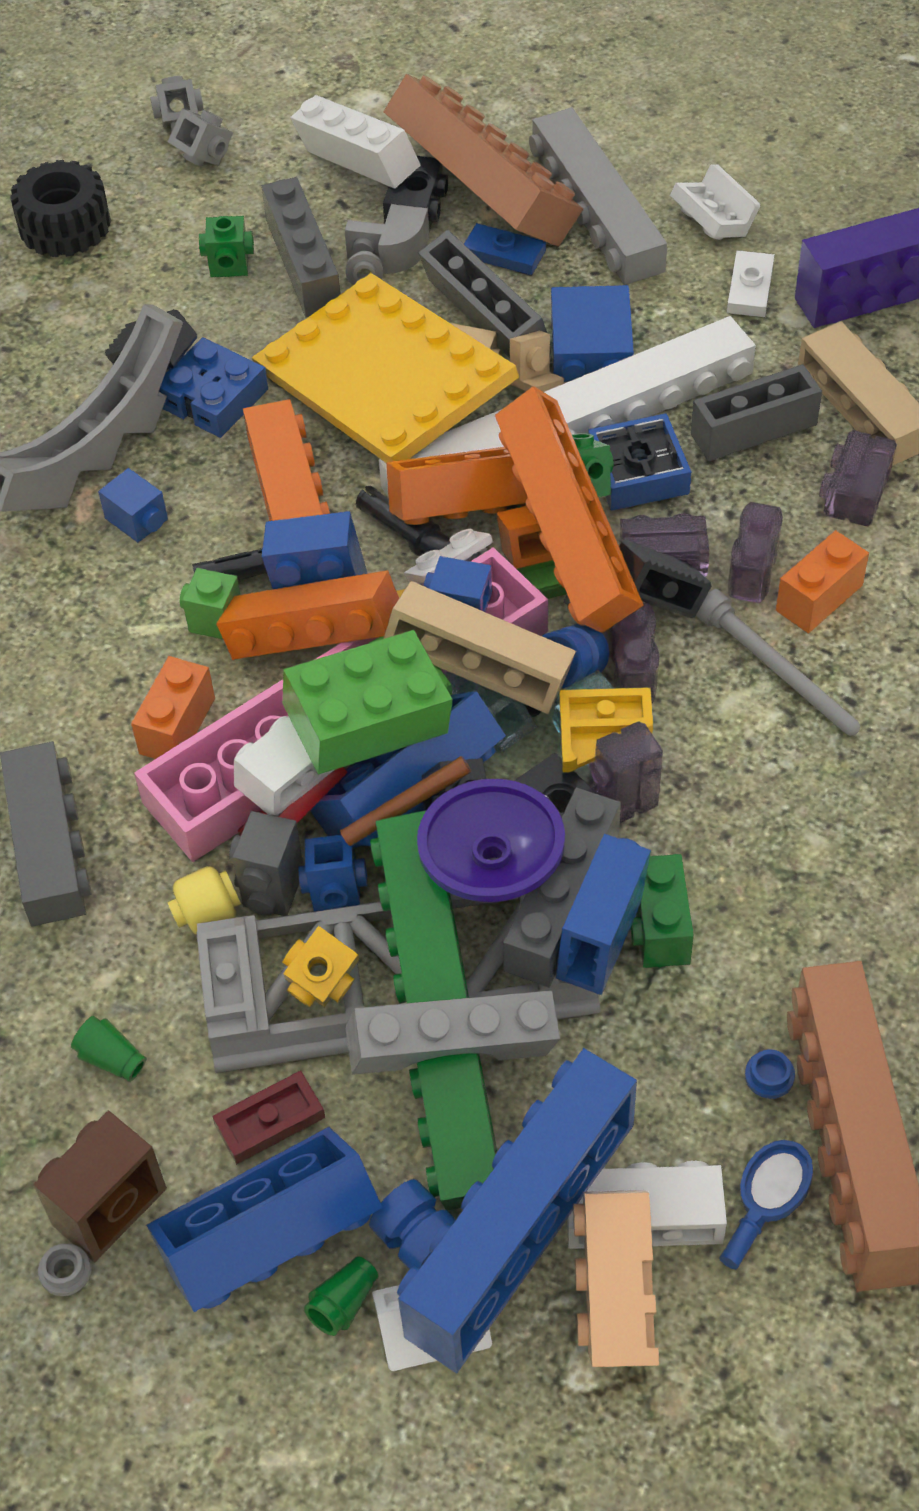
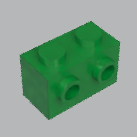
[630,854,694,968]

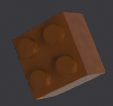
[33,1110,167,1263]

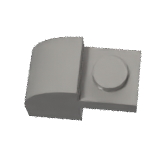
[345,204,429,274]

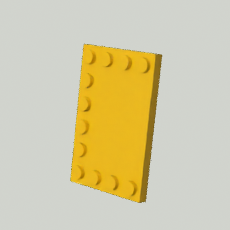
[252,273,519,463]

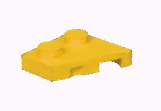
[559,688,653,772]

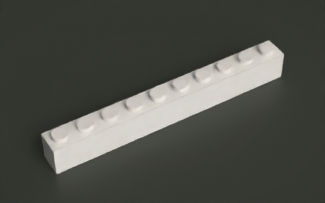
[379,316,756,498]

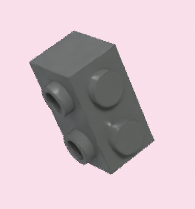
[229,811,303,916]

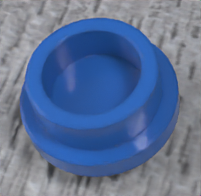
[745,1049,795,1099]

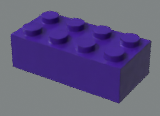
[794,208,919,328]

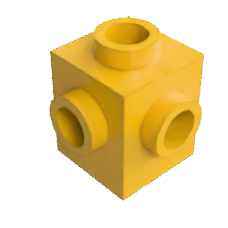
[282,925,359,1008]

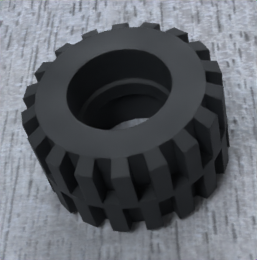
[10,160,111,257]

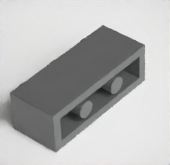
[691,364,822,461]

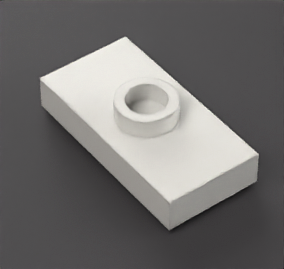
[727,250,775,317]

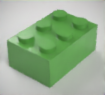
[282,630,453,775]

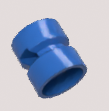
[542,624,610,688]
[369,1179,456,1270]

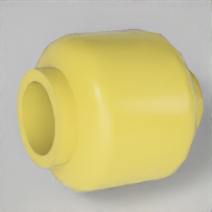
[167,866,241,935]

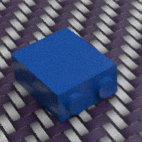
[551,285,634,382]
[556,834,651,995]

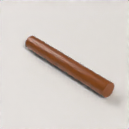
[340,756,472,846]

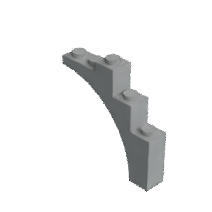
[0,304,183,512]

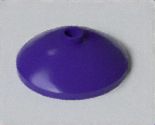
[417,779,565,902]

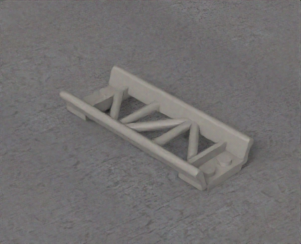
[197,893,600,1073]

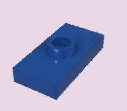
[464,223,546,275]

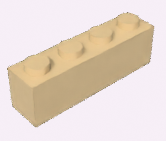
[798,321,919,467]
[384,581,576,714]

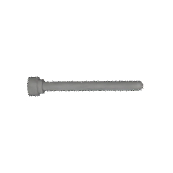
[696,589,860,736]

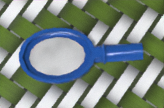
[719,1140,813,1270]

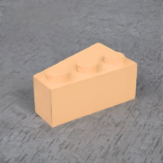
[573,1190,659,1367]

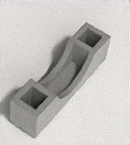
[345,991,560,1075]

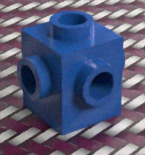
[299,835,368,912]

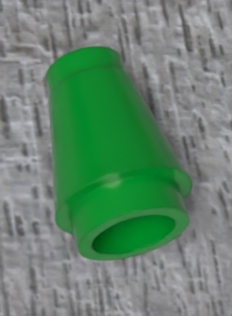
[71,1016,147,1082]
[304,1256,379,1336]

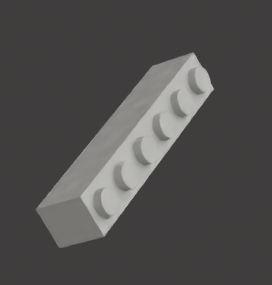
[529,107,667,285]

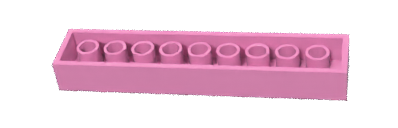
[134,547,548,862]

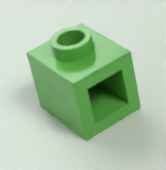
[179,568,240,639]

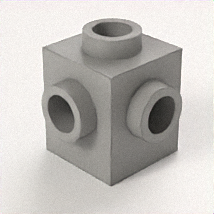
[150,76,204,131]
[168,108,233,166]

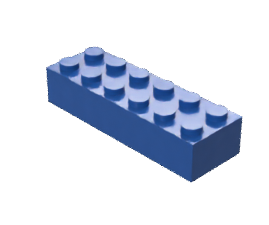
[397,1048,637,1374]

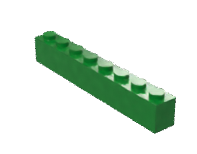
[370,810,497,1211]

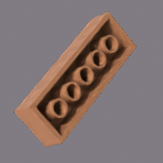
[383,74,583,247]
[787,961,919,1292]

